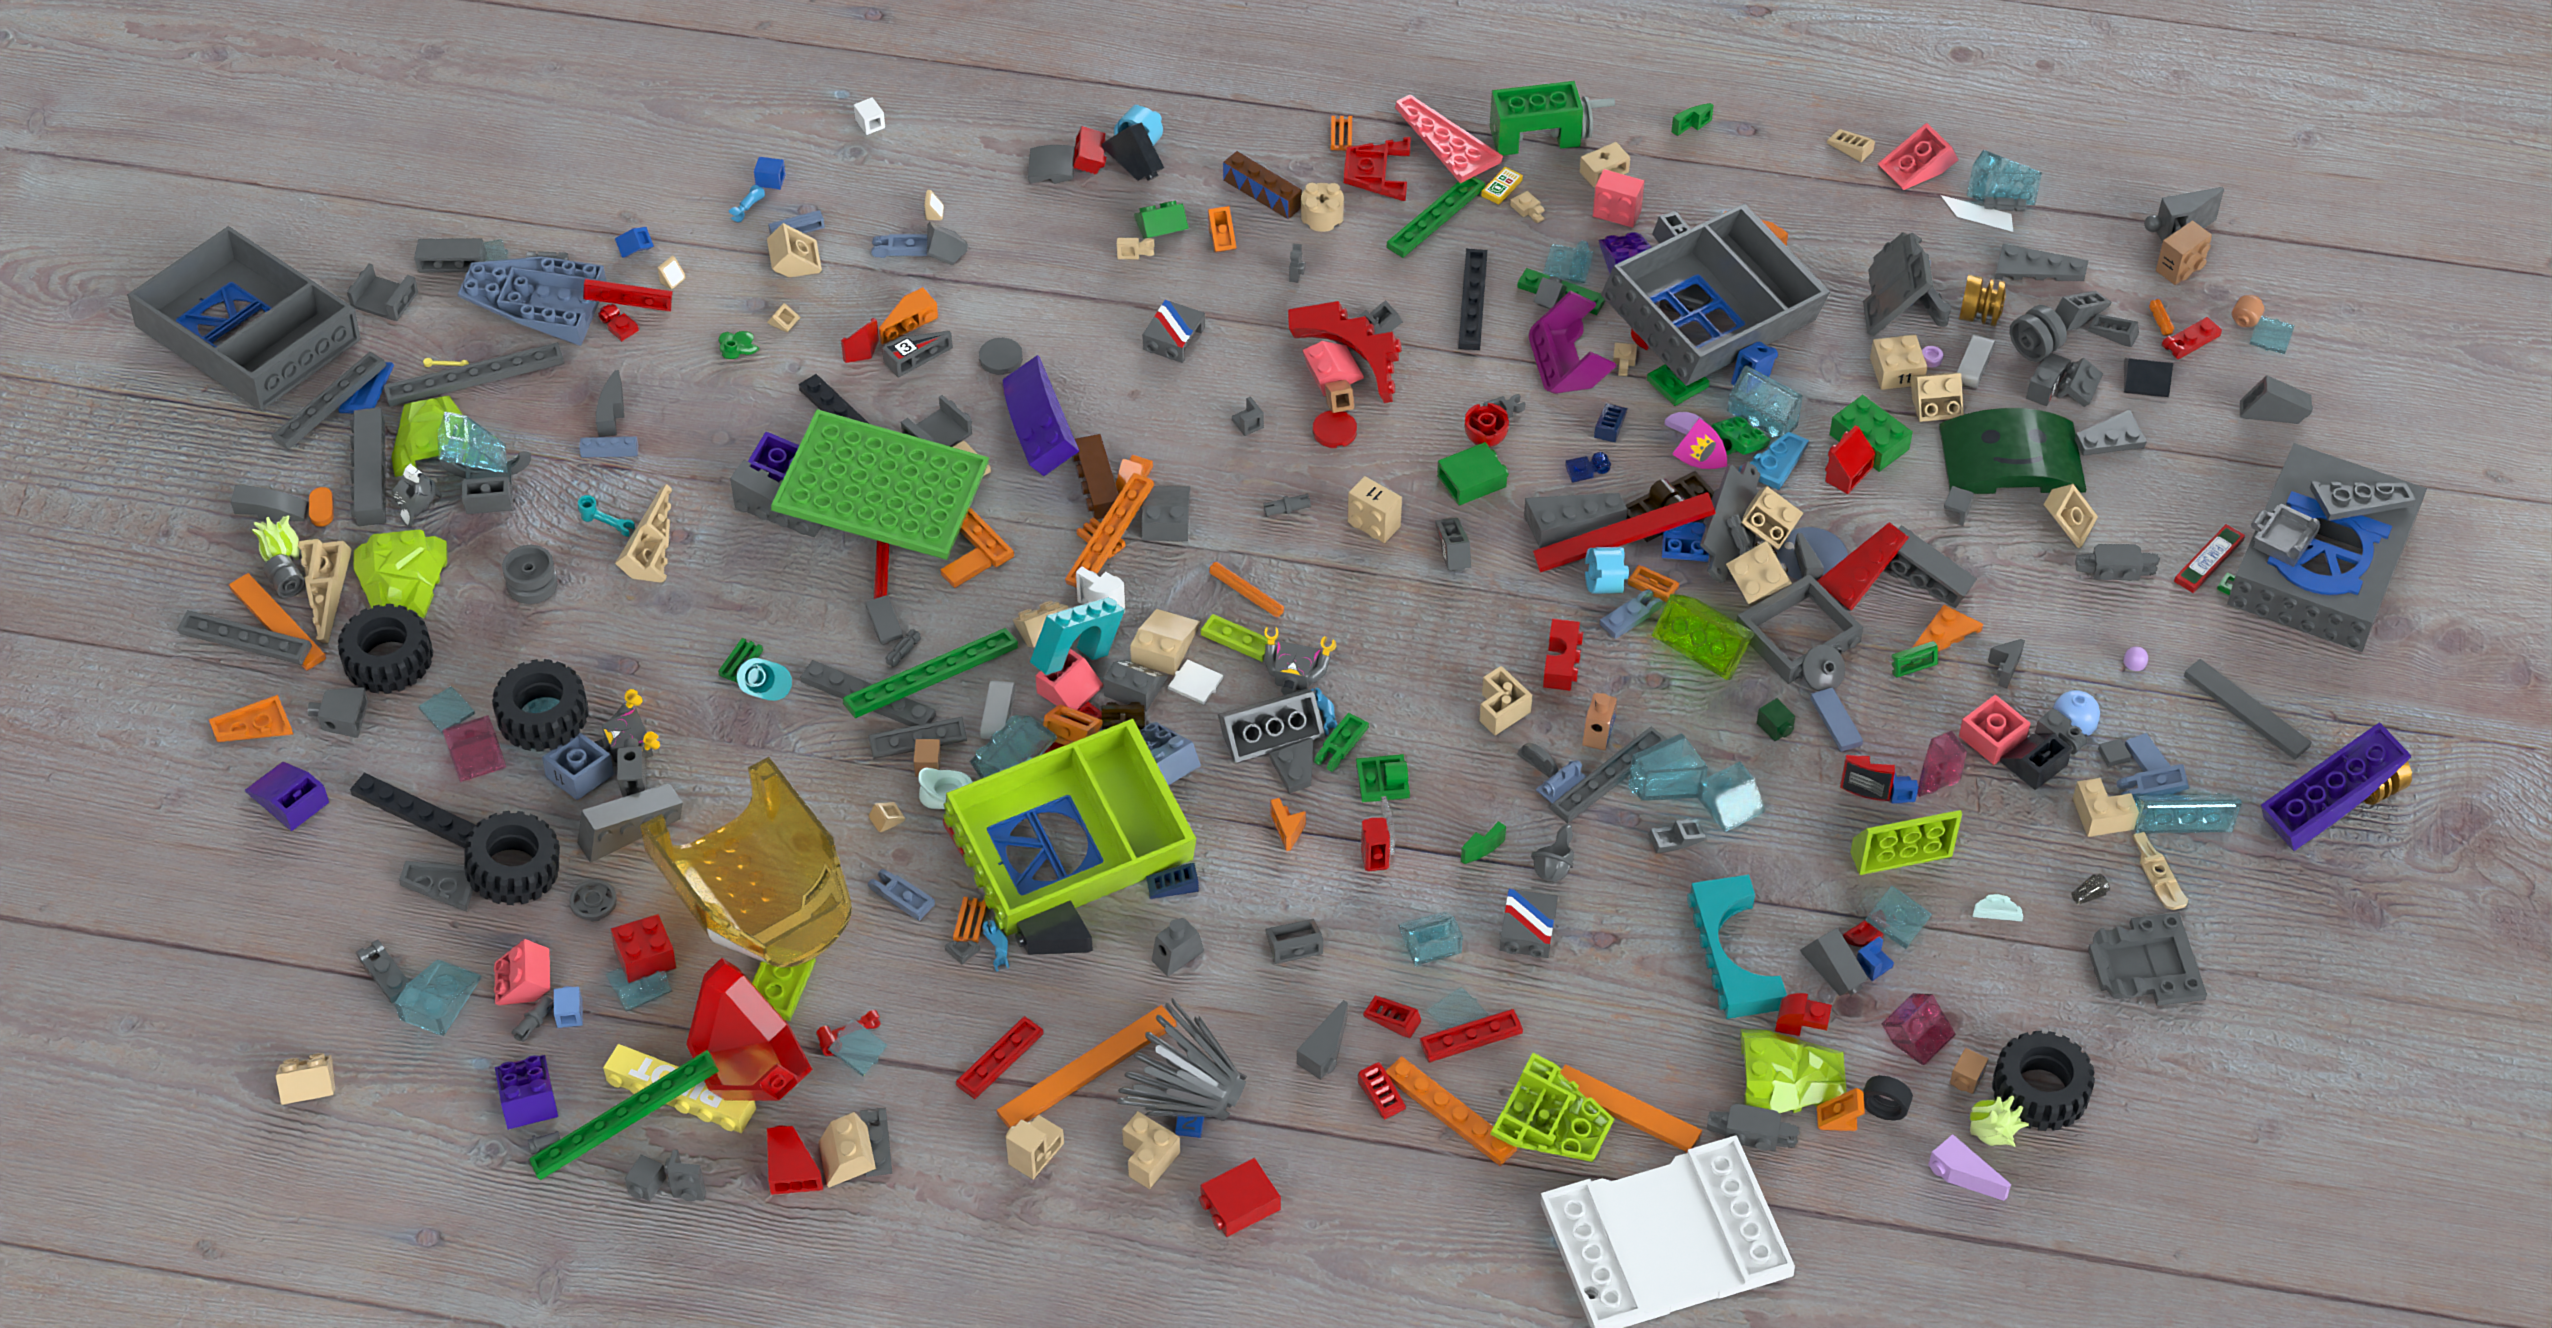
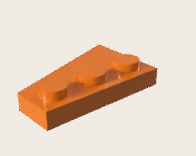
[208,695,293,742]

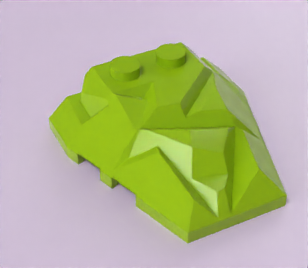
[391,395,485,477]
[353,529,447,618]
[1740,1029,1847,1113]
[1490,1053,1614,1162]

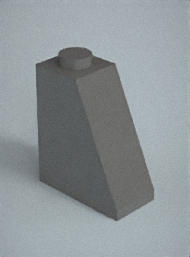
[2240,375,2313,424]
[1800,928,1868,996]

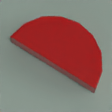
[1843,911,1886,947]

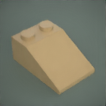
[1130,609,1200,676]

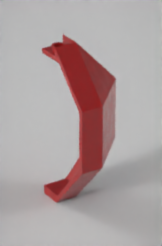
[686,957,813,1101]

